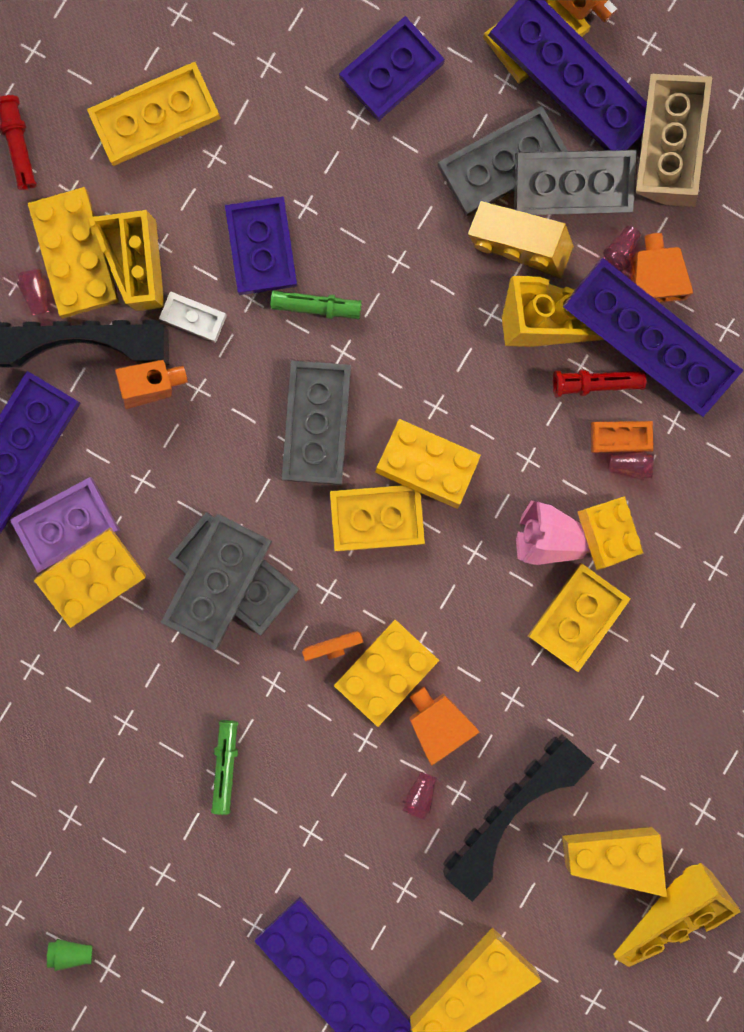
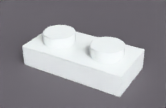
[159,291,227,343]

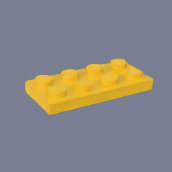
[87,62,221,166]
[28,187,119,319]

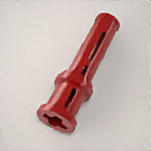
[0,95,37,190]
[553,369,647,398]

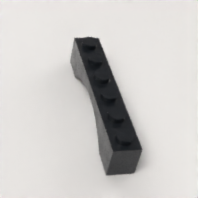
[0,320,169,368]
[443,734,594,902]

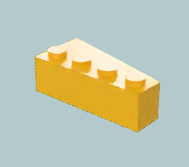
[410,927,542,1032]

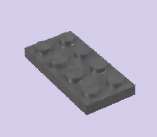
[438,106,568,217]
[514,150,636,215]
[282,360,351,485]
[168,512,300,636]
[161,513,272,650]

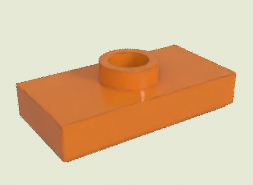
[591,421,653,453]
[302,630,364,661]

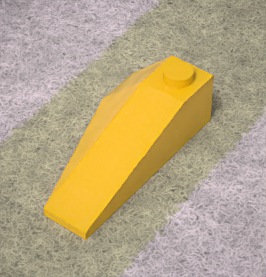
[502,276,604,347]
[613,863,741,967]

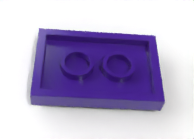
[339,16,445,122]
[225,196,298,295]

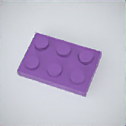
[10,477,120,573]

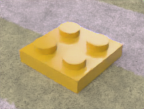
[577,496,643,570]

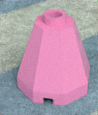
[516,500,590,565]

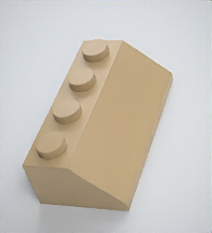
[636,74,712,207]

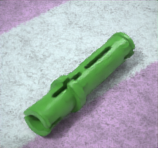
[270,290,362,320]
[211,720,238,815]

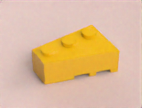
[468,201,574,278]
[88,210,164,311]
[562,827,667,897]

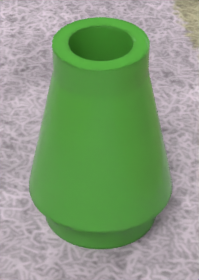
[47,939,93,971]

